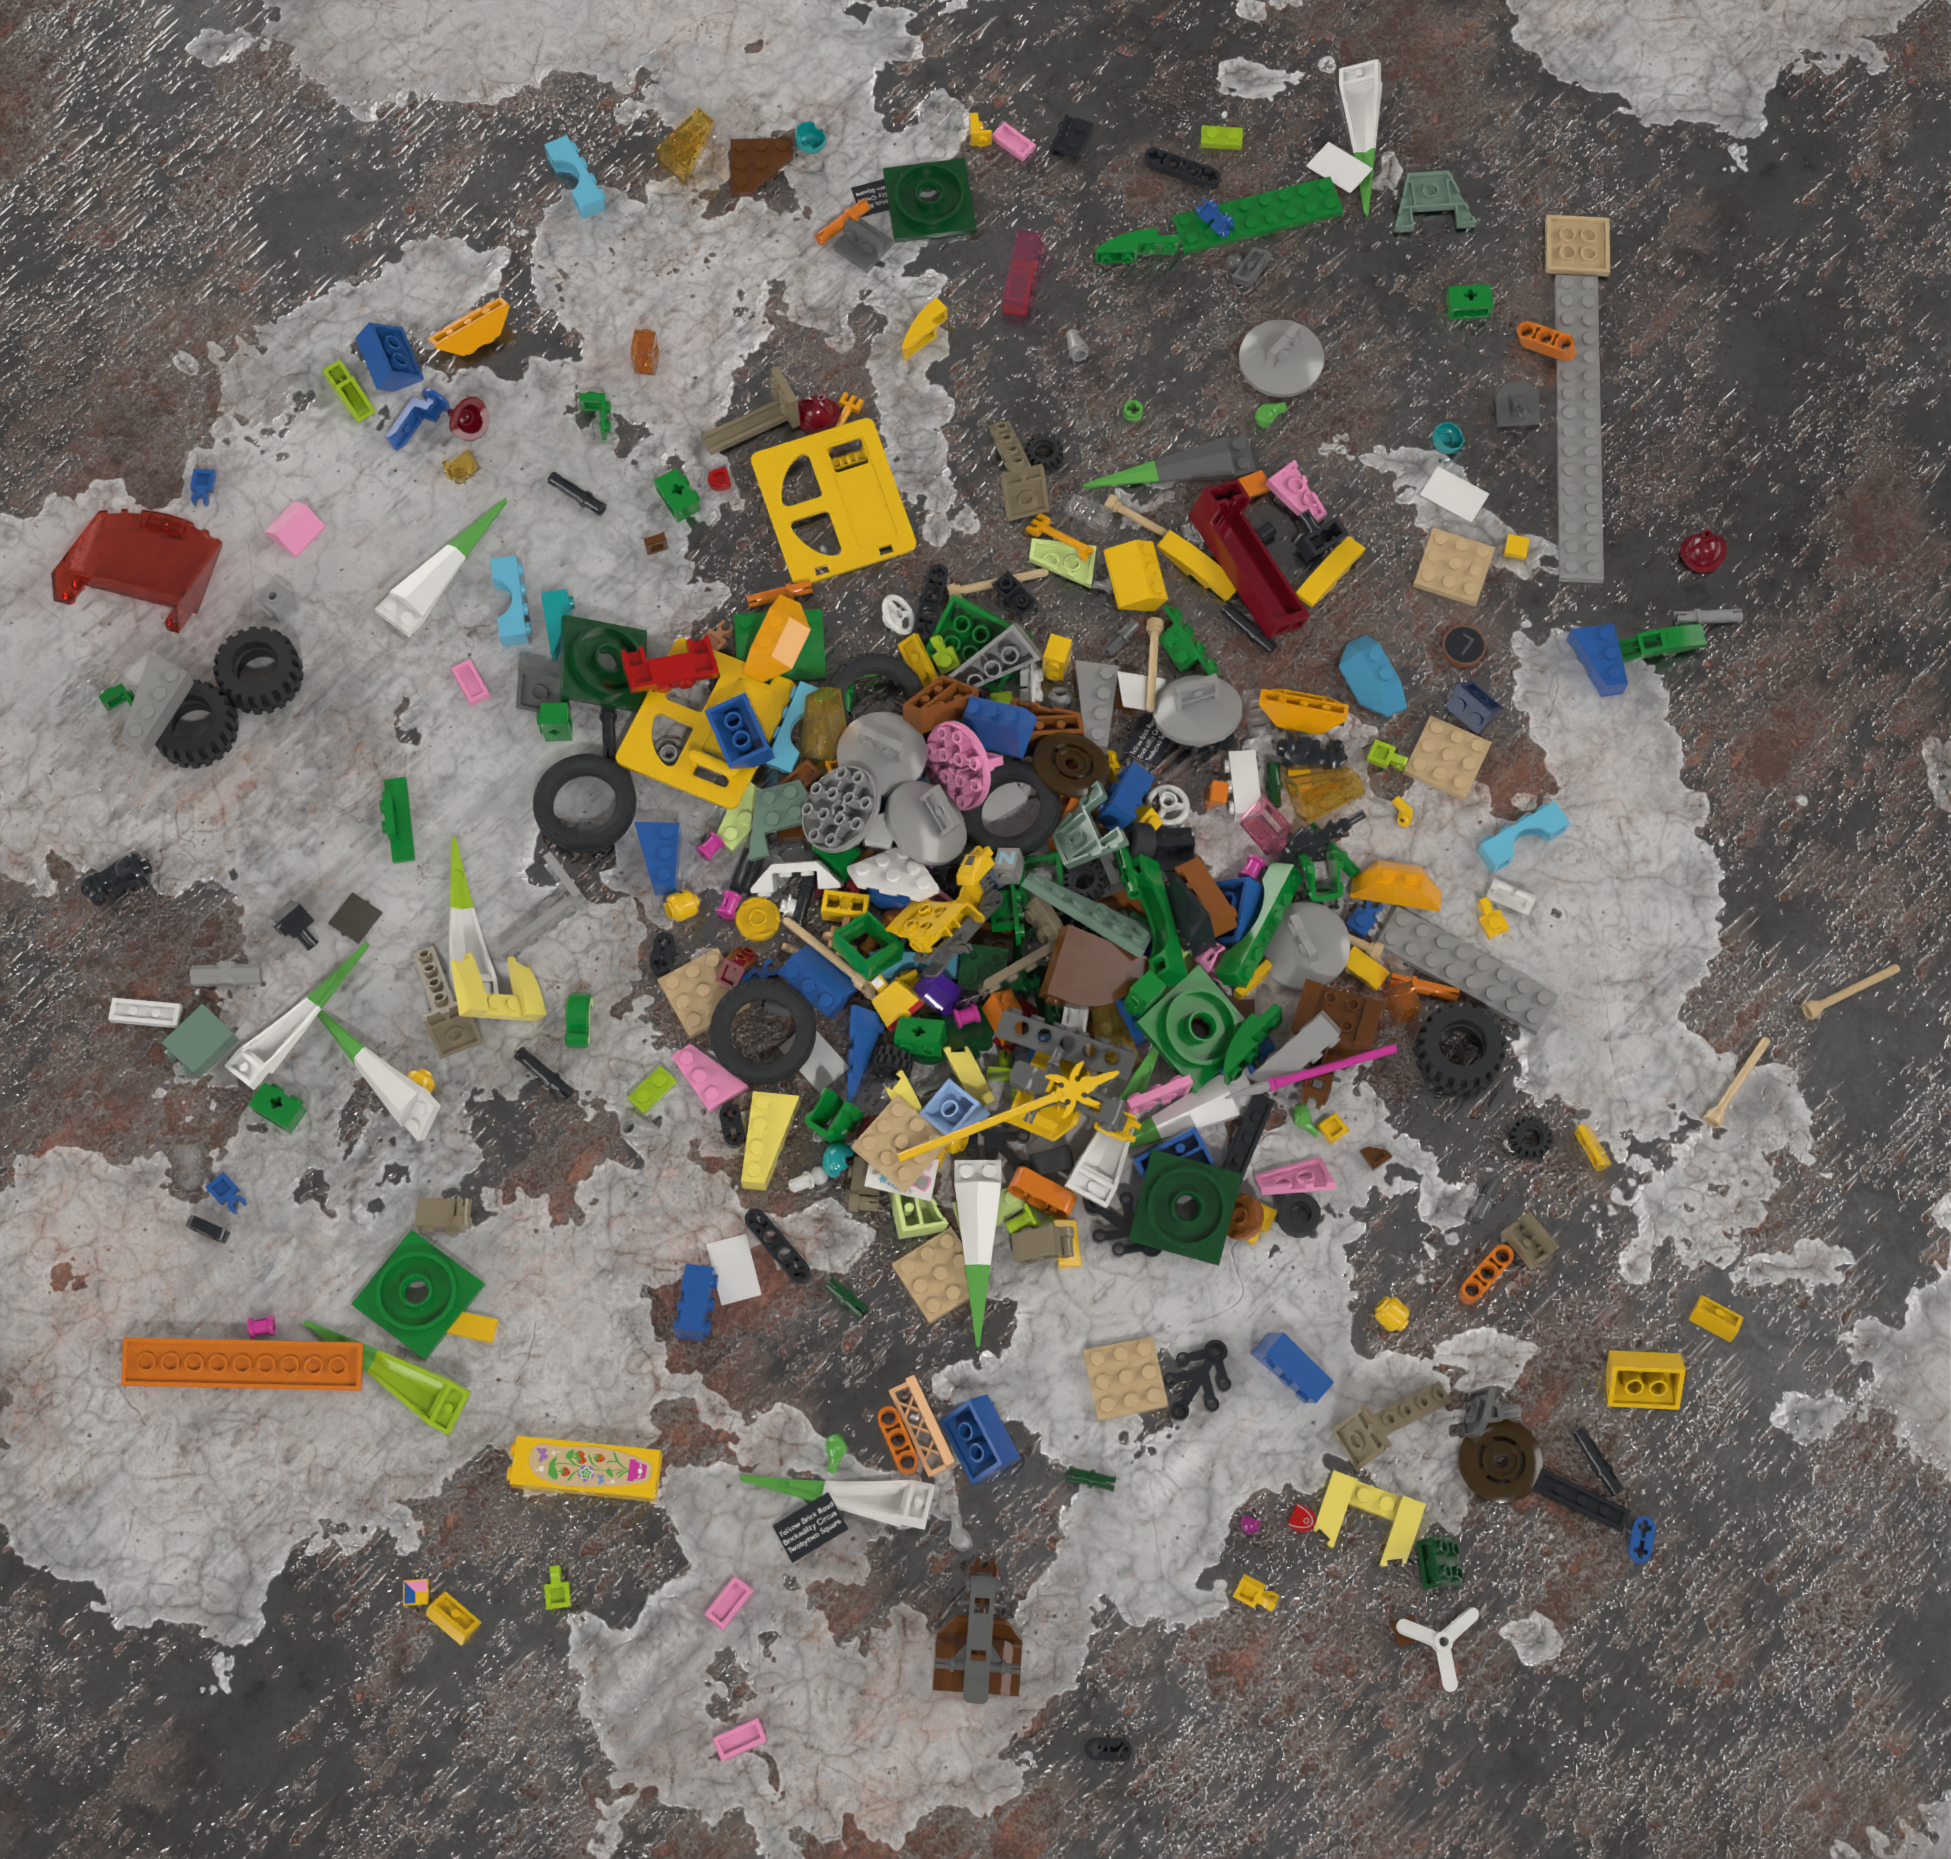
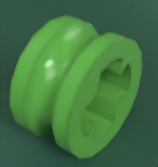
[1123,400,1143,422]

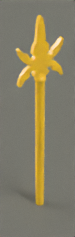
[897,1061,1119,1162]

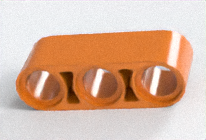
[1517,321,1577,362]
[1008,1167,1077,1220]
[1459,1244,1514,1305]
[878,1406,918,1476]

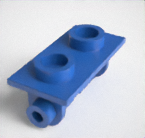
[1195,197,1237,238]

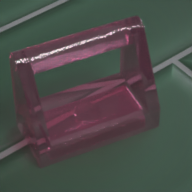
[1240,795,1293,856]

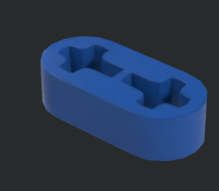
[1628,1516,1655,1564]

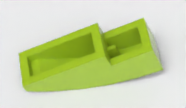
[322,359,376,423]

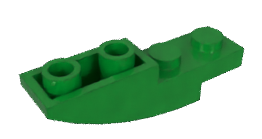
[1095,228,1180,264]
[1618,624,1707,663]
[1223,1003,1283,1085]

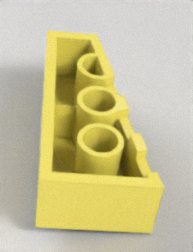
[741,1091,801,1191]

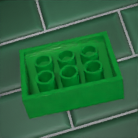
[925,594,1034,693]
[734,609,827,684]

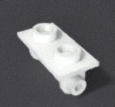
[1020,663,1044,706]
[1487,878,1536,916]

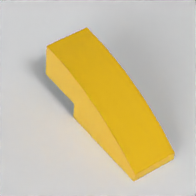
[902,297,948,361]

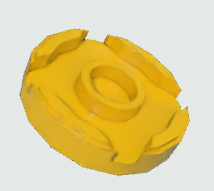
[735,897,781,942]

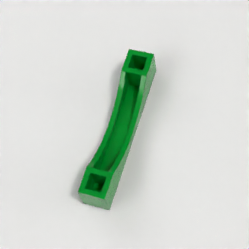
[1132,854,1188,987]
[1214,862,1303,988]

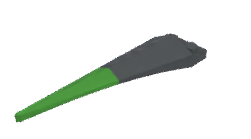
[1083,434,1256,489]

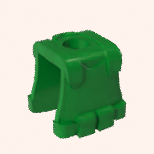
[1298,850,1344,902]
[805,1087,865,1144]

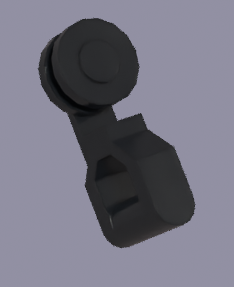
[1190,733,1234,756]

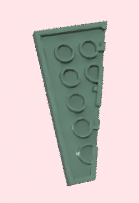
[1021,872,1152,958]

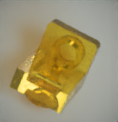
[442,450,481,483]

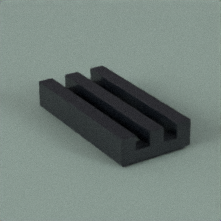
[729,847,766,897]

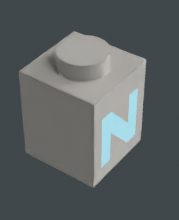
[993,848,1025,884]

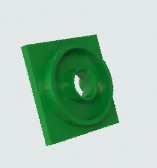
[1134,965,1245,1094]
[351,1229,486,1361]

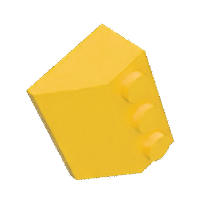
[1103,540,1168,612]
[1606,1350,1686,1410]

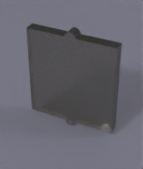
[328,892,383,944]

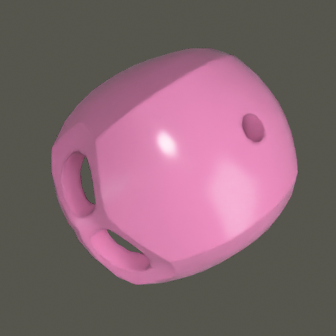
[1192,943,1226,982]

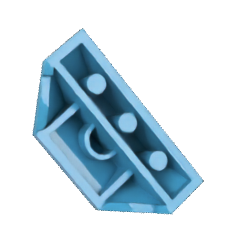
[1338,635,1408,718]

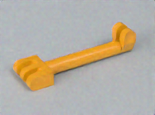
[828,392,864,453]
[1025,513,1094,562]

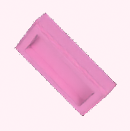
[992,122,1036,162]
[450,659,491,707]
[704,1575,754,1631]
[712,1717,768,1762]

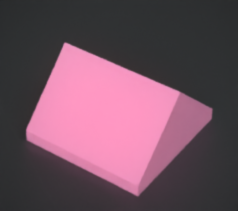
[264,502,326,558]

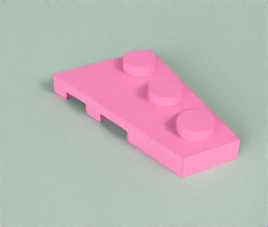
[1265,460,1327,523]
[671,1044,748,1113]
[1125,1075,1194,1114]
[1254,1156,1336,1195]

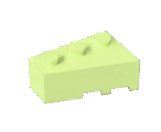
[888,1192,949,1239]

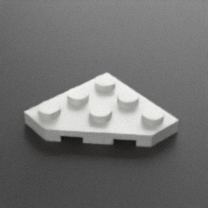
[847,847,939,902]

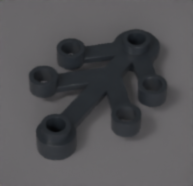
[967,1116,1032,1173]
[1084,1192,1162,1258]
[1163,1340,1231,1422]

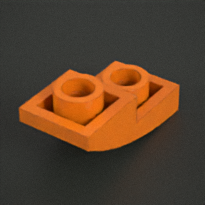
[1238,470,1270,498]

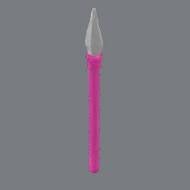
[1225,1044,1398,1099]

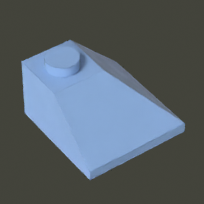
[919,1079,990,1135]

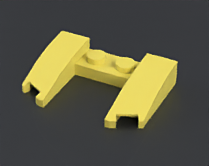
[450,952,547,1022]
[885,1046,995,1114]
[1313,1471,1426,1567]

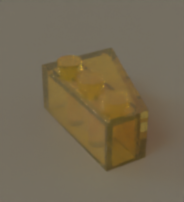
[656,108,714,186]
[800,686,847,761]

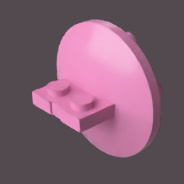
[925,721,1003,810]

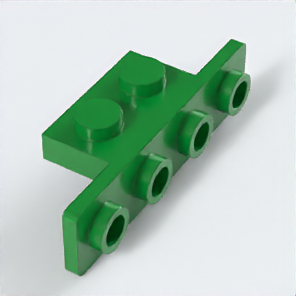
[1159,605,1220,677]
[379,777,415,864]
[991,884,1025,946]

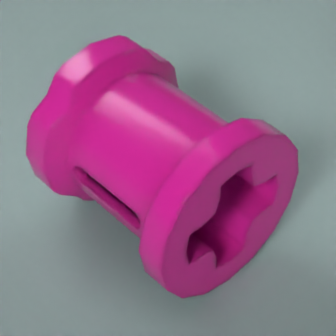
[695,832,725,862]
[1238,854,1266,882]
[716,890,742,920]
[952,1002,981,1029]
[248,1315,276,1339]

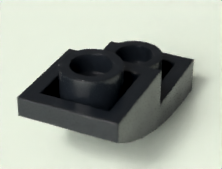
[992,570,1039,620]

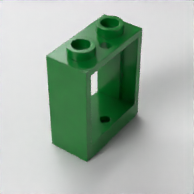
[1019,851,1068,913]
[832,911,904,981]

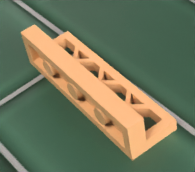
[888,1375,955,1478]

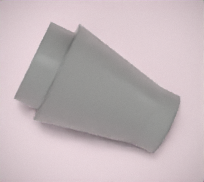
[1065,329,1089,361]

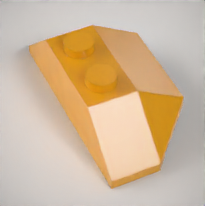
[428,297,510,356]
[743,594,811,682]
[1259,689,1349,735]
[1350,859,1442,912]

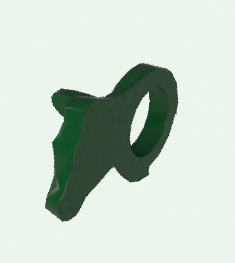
[1003,926,1048,1001]
[911,1001,994,1065]

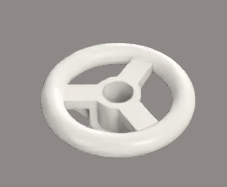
[882,594,915,635]
[1145,784,1190,826]

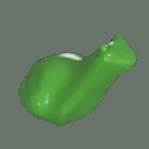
[1255,402,1287,428]
[1293,1103,1319,1138]
[825,1434,848,1474]

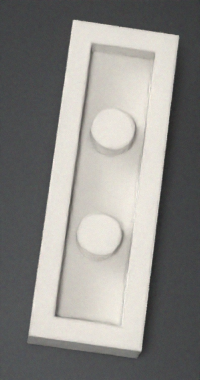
[108,998,183,1028]

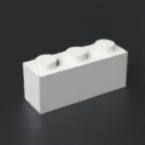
[1224,750,1263,822]

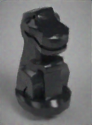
[1276,730,1348,774]
[81,851,153,907]

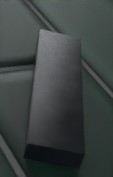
[1221,1094,1275,1185]
[1532,1468,1631,1534]

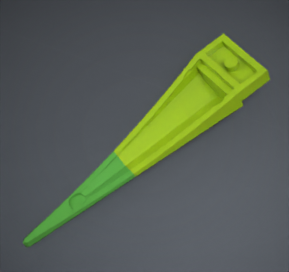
[303,1321,472,1435]

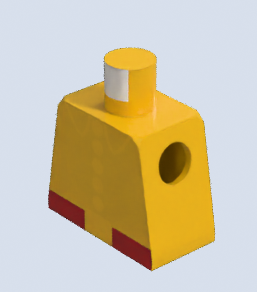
[870,974,924,1032]

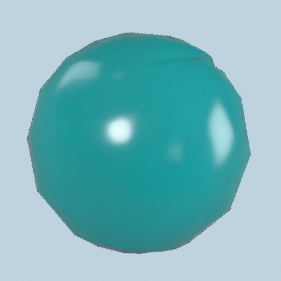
[795,121,827,154]
[1432,422,1465,454]
[822,1143,854,1179]

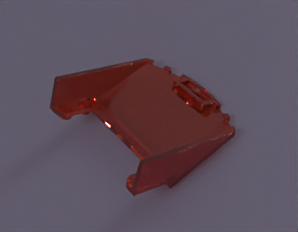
[51,509,222,634]

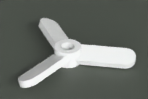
[1396,1607,1479,1692]

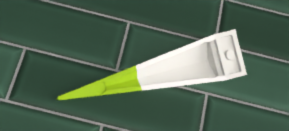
[449,836,499,1001]

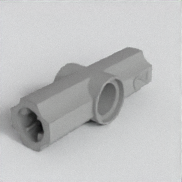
[190,961,263,989]

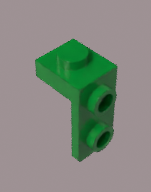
[579,391,611,440]
[98,683,135,711]

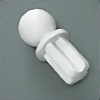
[788,1166,828,1193]

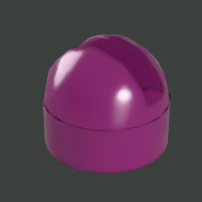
[1241,1515,1261,1534]

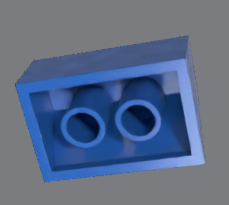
[356,322,424,392]
[705,692,775,769]
[963,696,1038,759]
[1215,877,1264,950]
[777,944,859,1020]
[939,1394,1020,1485]

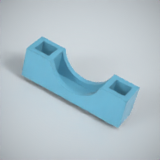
[544,135,606,219]
[490,555,532,647]
[766,681,826,775]
[1477,801,1570,874]
[869,949,961,985]

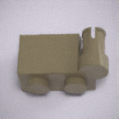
[846,1157,880,1212]
[415,1197,472,1236]
[1012,1223,1074,1265]

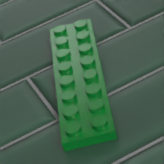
[1172,176,1343,255]

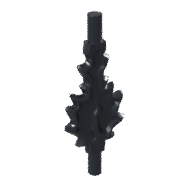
[1265,810,1366,871]

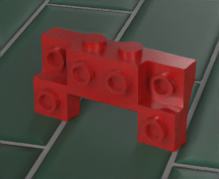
[621,635,719,693]

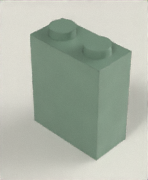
[161,1004,239,1079]

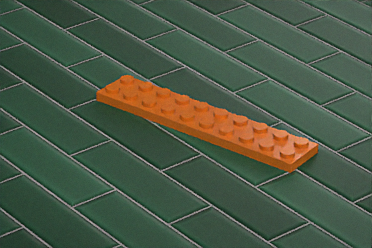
[121,1337,364,1391]

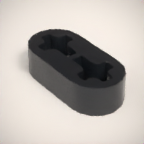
[650,932,675,976]
[719,1104,745,1149]
[185,1215,231,1244]
[1084,1737,1132,1762]

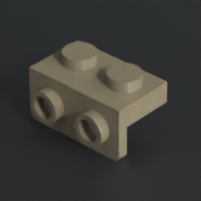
[1500,1211,1559,1270]

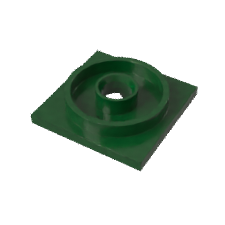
[883,158,977,243]
[560,614,647,713]
[1127,1149,1243,1266]

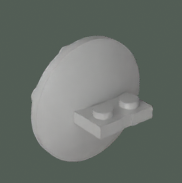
[1239,320,1324,397]
[1153,674,1242,747]
[837,712,927,797]
[801,766,881,853]
[885,781,967,866]
[1261,902,1350,991]

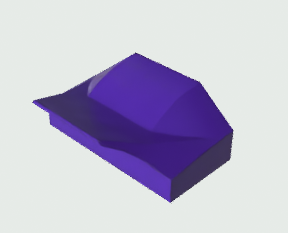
[913,973,964,1016]

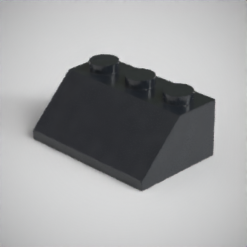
[1166,876,1217,958]

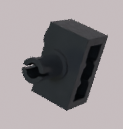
[1295,509,1349,562]
[270,900,319,951]

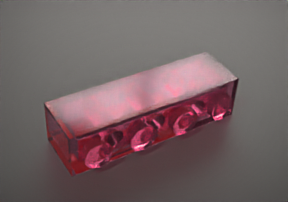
[1002,229,1045,316]

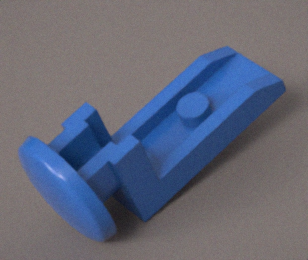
[385,388,450,451]

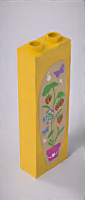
[507,1436,663,1502]

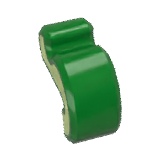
[565,992,594,1048]

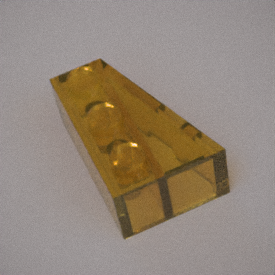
[1283,767,1365,824]
[1086,1002,1142,1073]

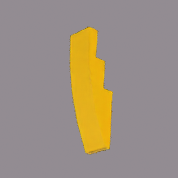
[1156,530,1236,602]
[1296,536,1366,608]

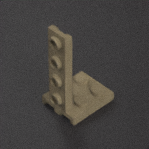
[701,366,800,456]
[989,421,1050,522]
[978,895,1064,995]
[412,946,483,1059]
[1331,1381,1452,1472]

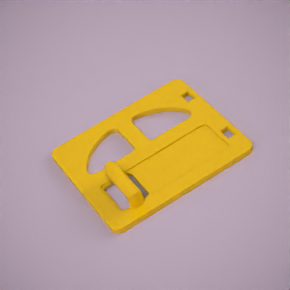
[751,418,916,584]
[616,638,795,810]

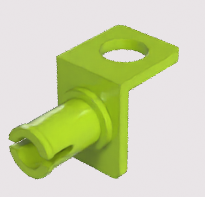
[987,1049,1017,1103]
[1005,1203,1058,1235]

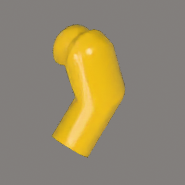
[1391,796,1413,828]

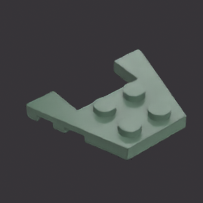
[1394,170,1477,233]
[748,780,809,862]
[1051,780,1129,869]

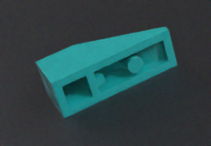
[541,589,575,661]

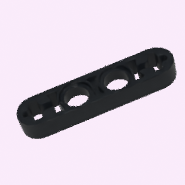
[1144,148,1221,190]
[913,564,948,644]
[745,1208,811,1284]

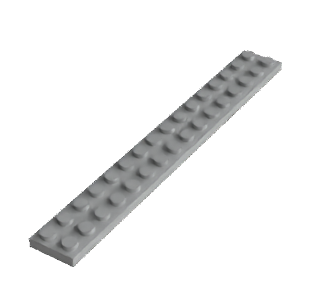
[1554,275,1604,583]

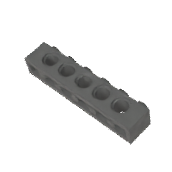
[995,1007,1137,1081]

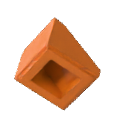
[1204,780,1229,809]

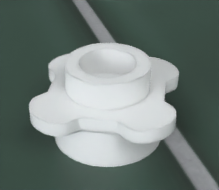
[779,894,797,919]

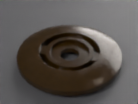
[1033,732,1109,798]
[1458,1419,1543,1504]

